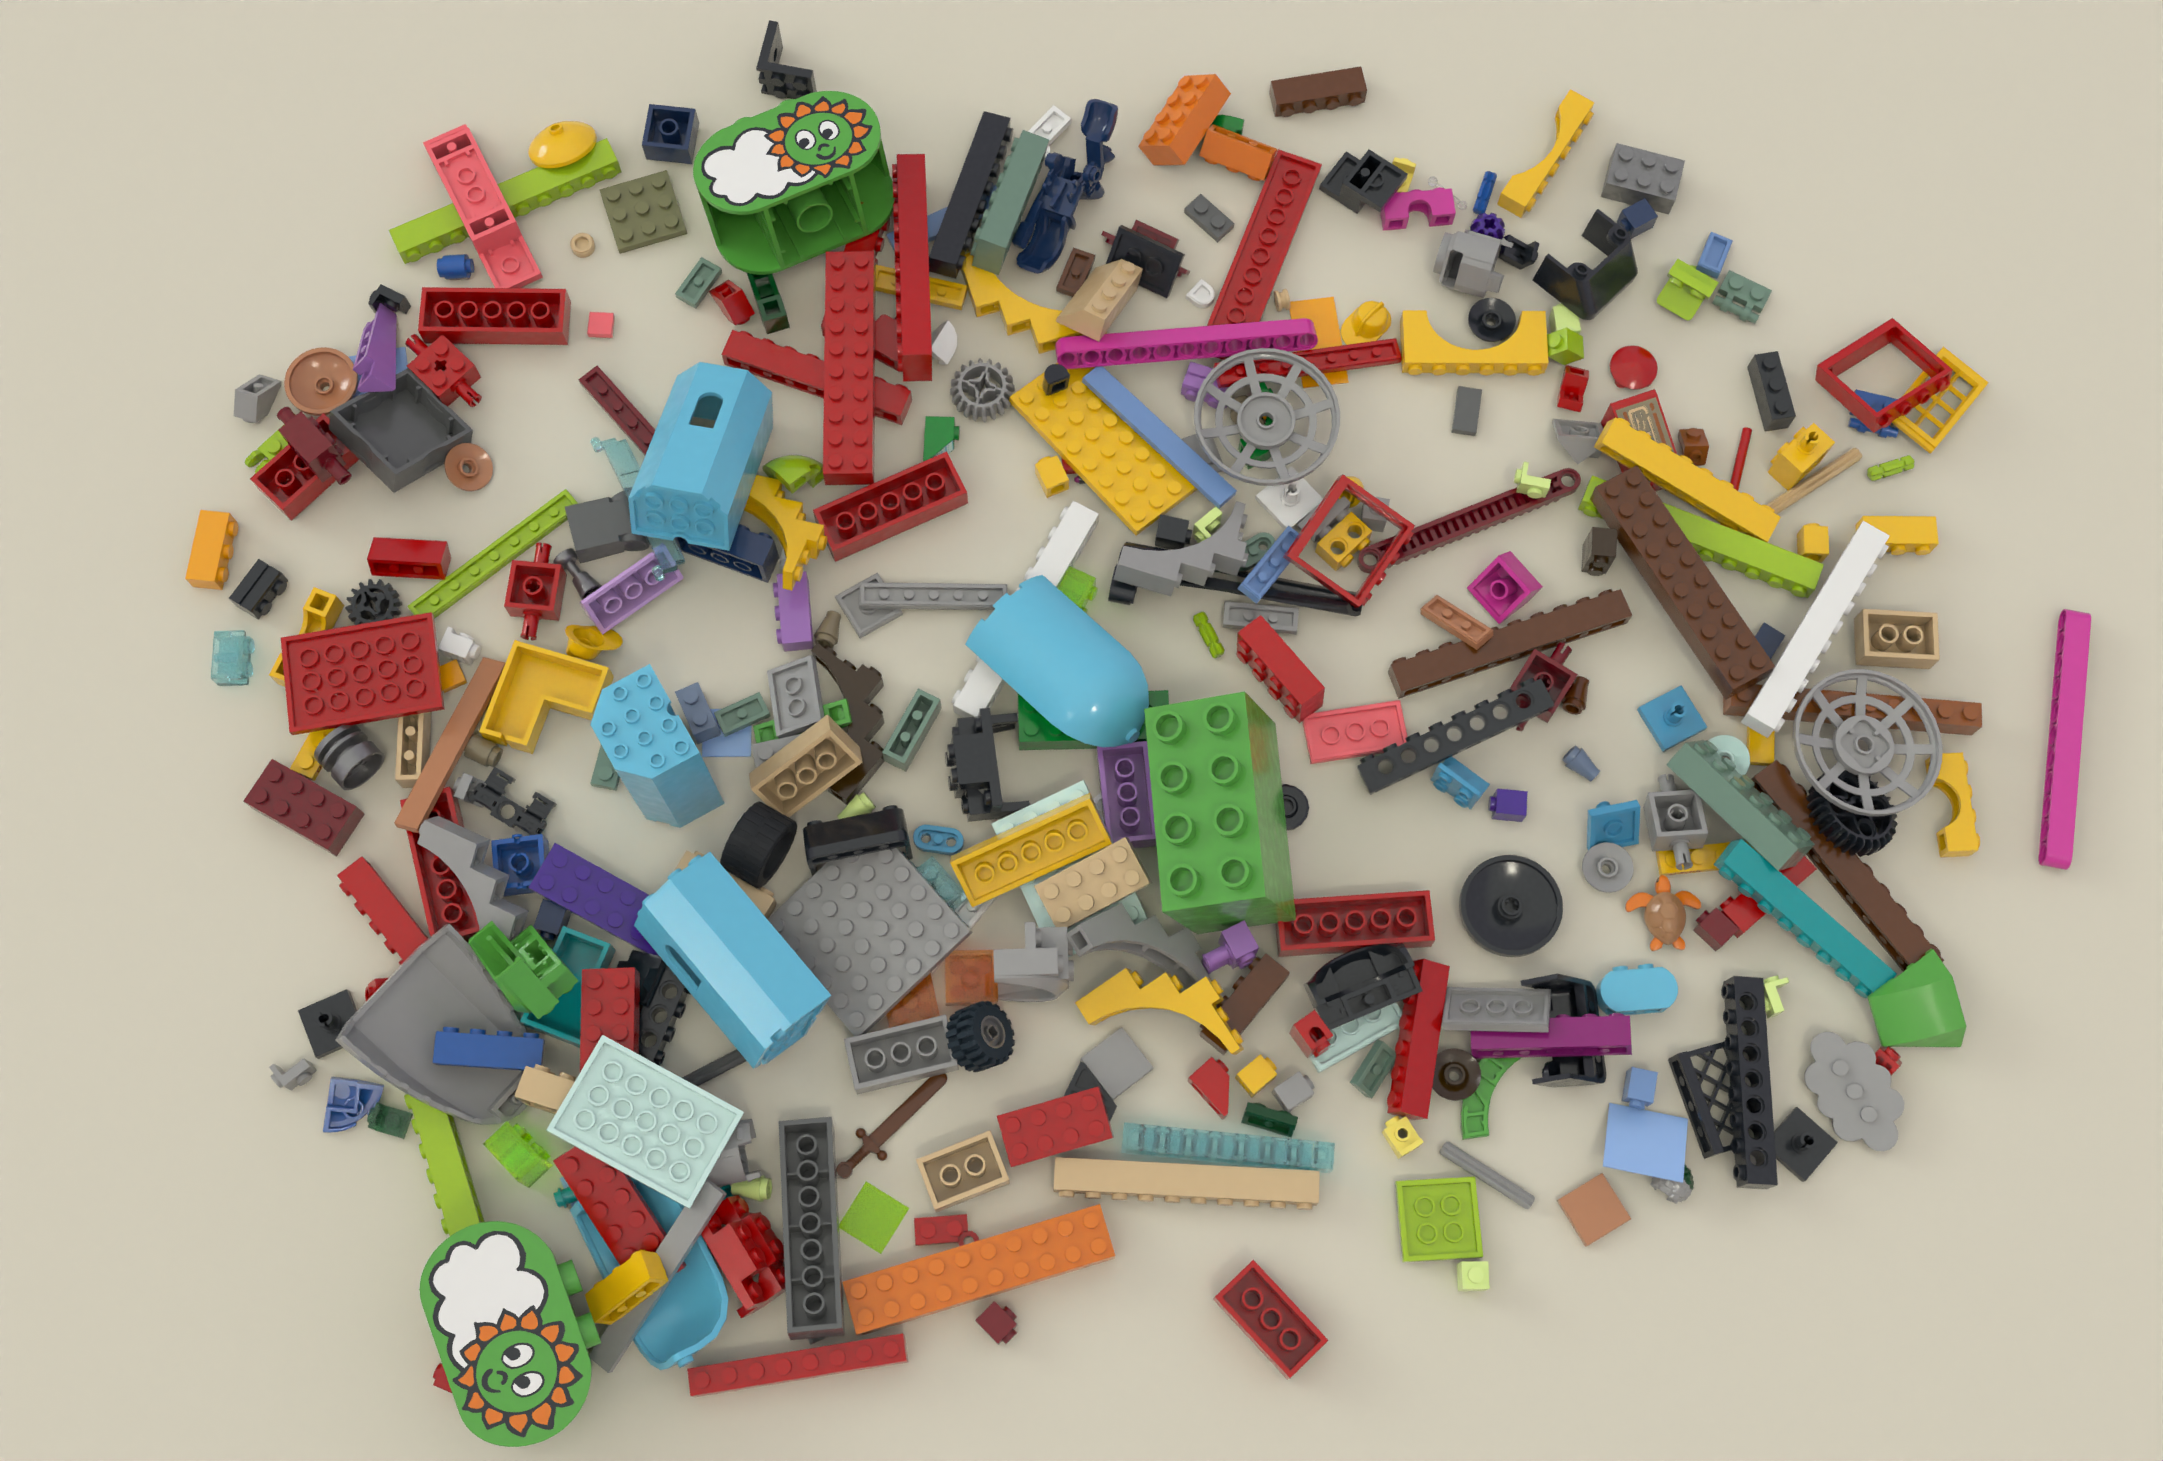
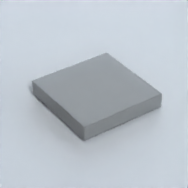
[835,572,903,639]
[1081,1027,1153,1100]

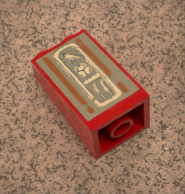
[1600,389,1677,492]

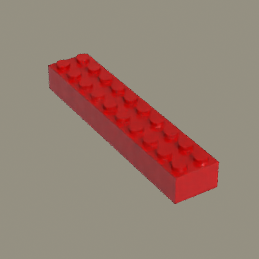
[892,154,932,382]
[823,251,876,485]

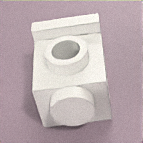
[438,626,481,666]

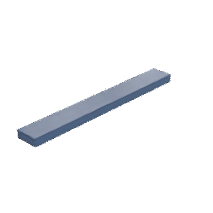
[1082,366,1237,509]

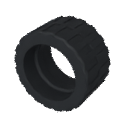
[720,801,797,888]

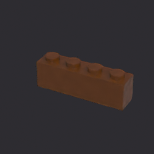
[1269,66,1367,117]
[1199,953,1290,1056]

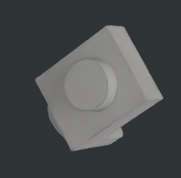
[453,773,486,807]
[269,1058,317,1091]

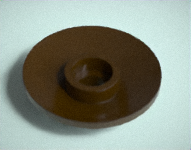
[1432,1048,1481,1101]

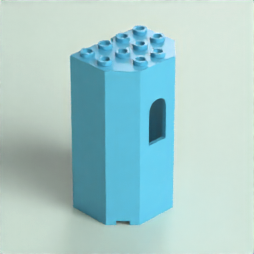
[628,362,773,551]
[590,664,725,828]
[634,852,831,1069]

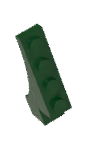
[747,273,790,334]

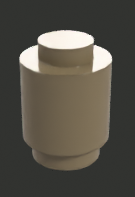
[464,734,503,767]

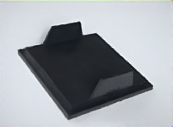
[616,950,666,1007]

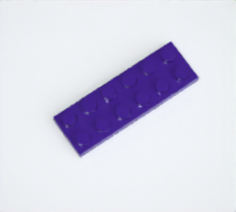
[528,843,659,956]

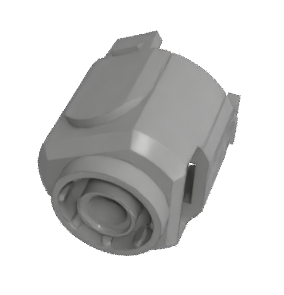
[1433,229,1514,298]
[708,1119,762,1187]

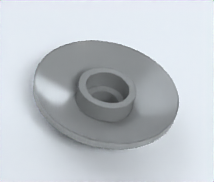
[1582,842,1634,893]

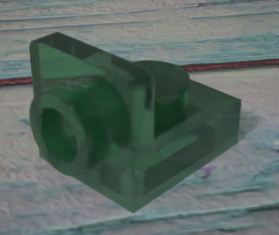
[367,1102,413,1139]

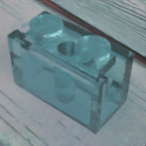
[211,630,255,686]

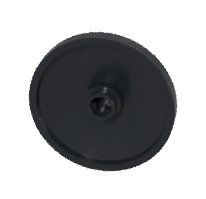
[1459,855,1563,957]

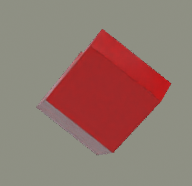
[1557,365,1589,413]

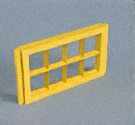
[1892,346,1989,453]

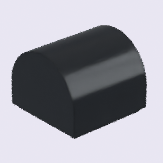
[1043,364,1070,396]

